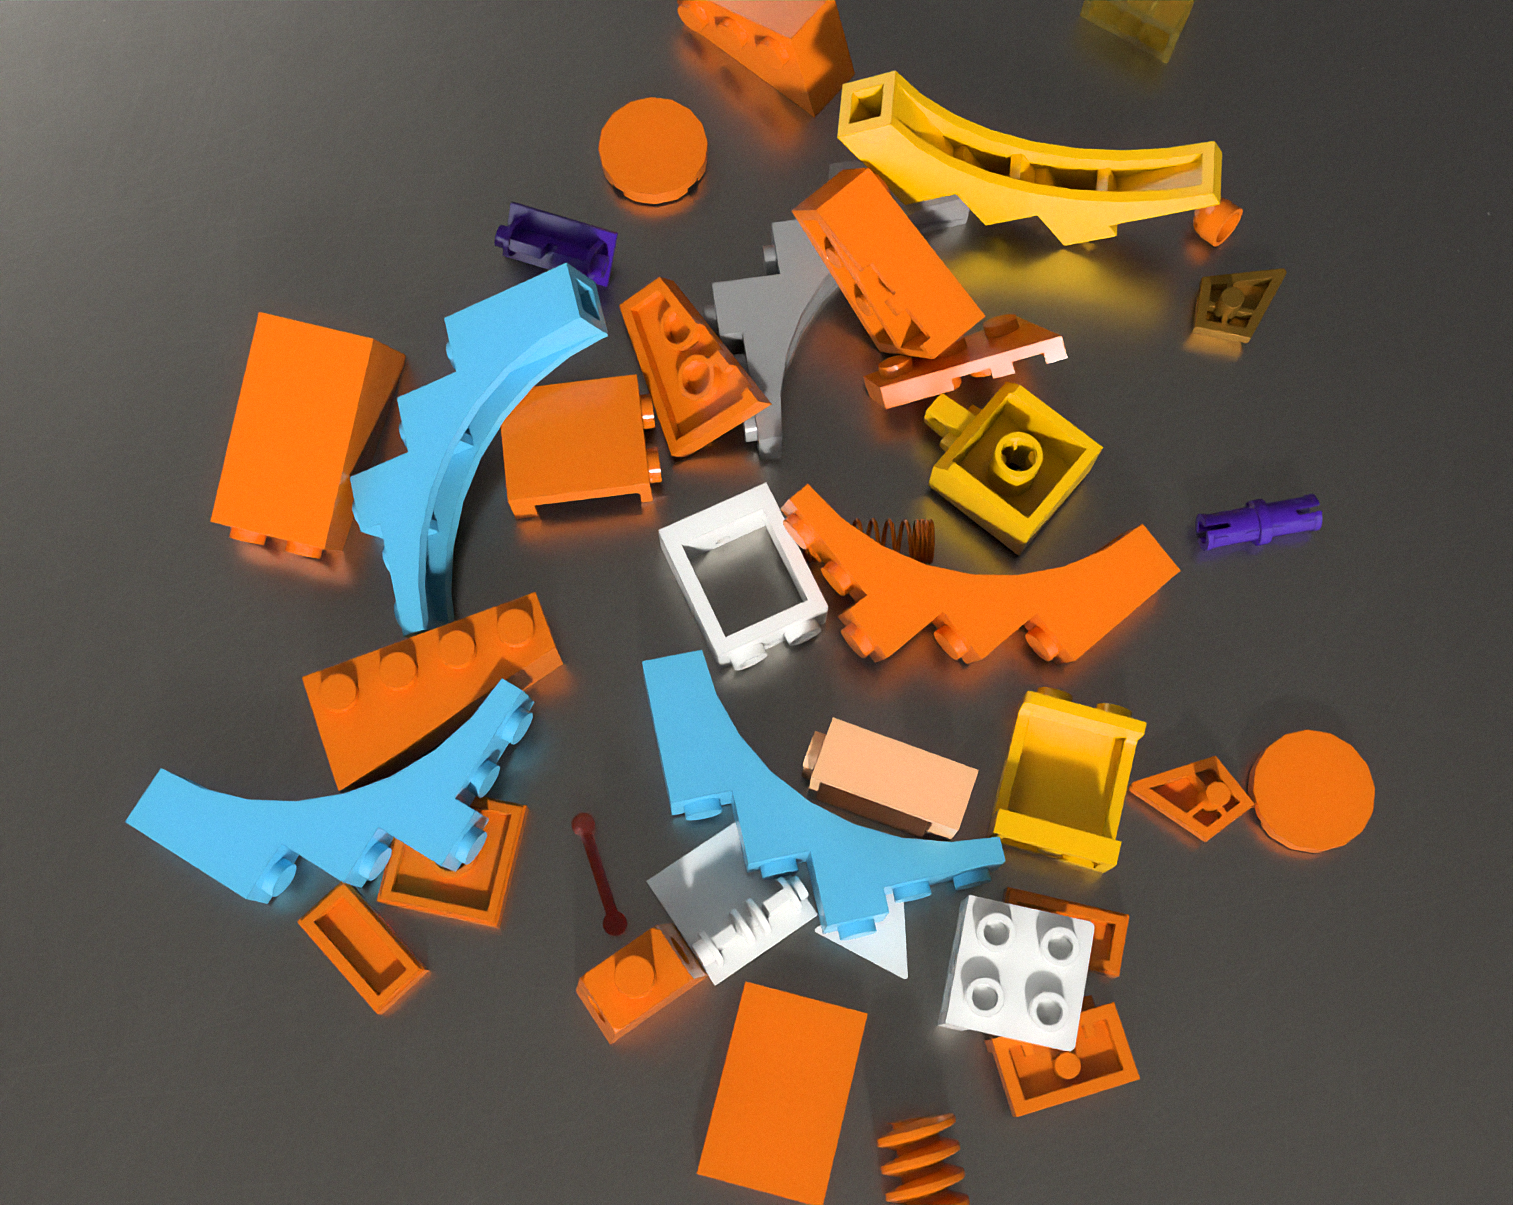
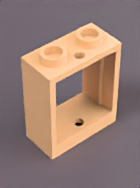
[801,717,979,842]

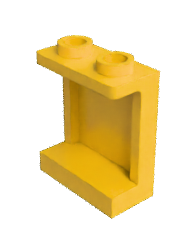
[986,687,1147,873]

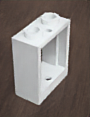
[658,482,828,671]

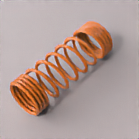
[803,517,935,565]

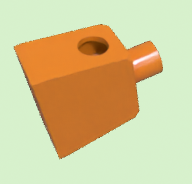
[576,923,708,1044]

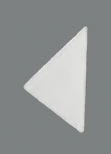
[815,894,908,979]

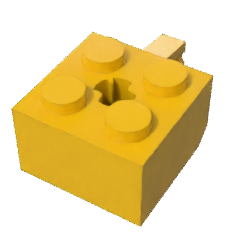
[924,382,1103,556]

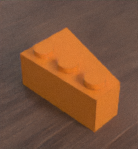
[677,0,855,118]
[791,168,985,359]

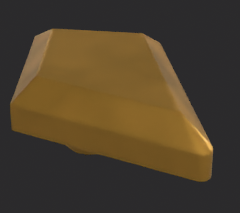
[1192,268,1287,343]

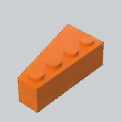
[302,592,563,794]

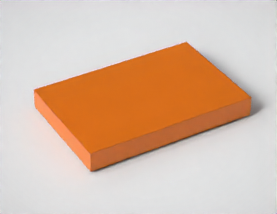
[697,981,868,1205]

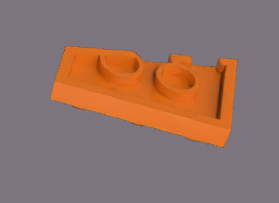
[619,277,772,458]
[863,314,1067,409]

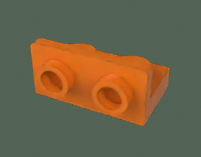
[984,994,1140,1117]

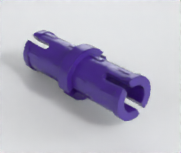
[1195,493,1322,551]

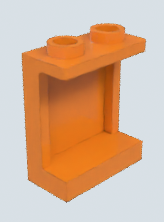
[501,374,662,519]

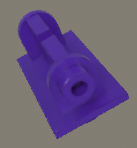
[494,201,618,287]

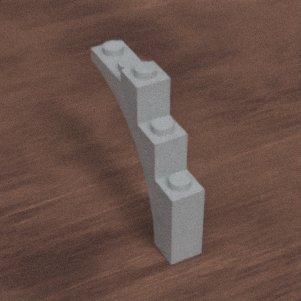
[703,160,970,460]

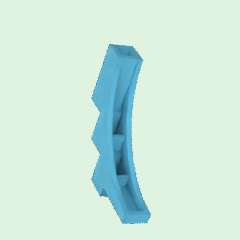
[350,263,608,638]
[642,650,1006,941]
[125,678,535,904]

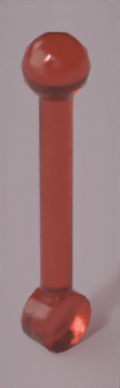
[571,812,628,936]

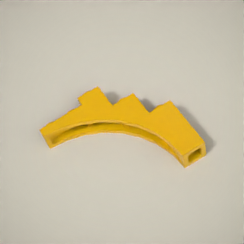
[837,70,1222,246]

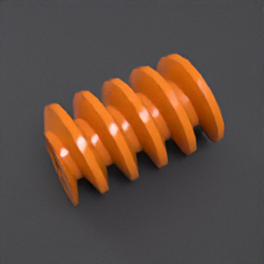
[876,1113,970,1205]

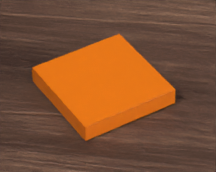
[377,796,529,928]

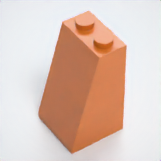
[210,312,406,559]

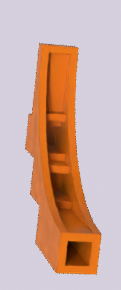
[780,484,1181,665]

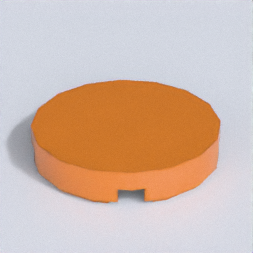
[598,97,708,204]
[1248,729,1375,853]

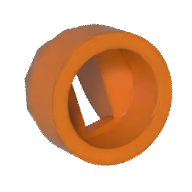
[1193,197,1243,247]

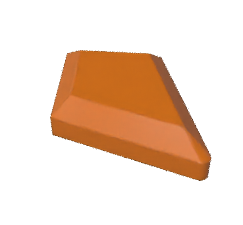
[1129,756,1255,842]

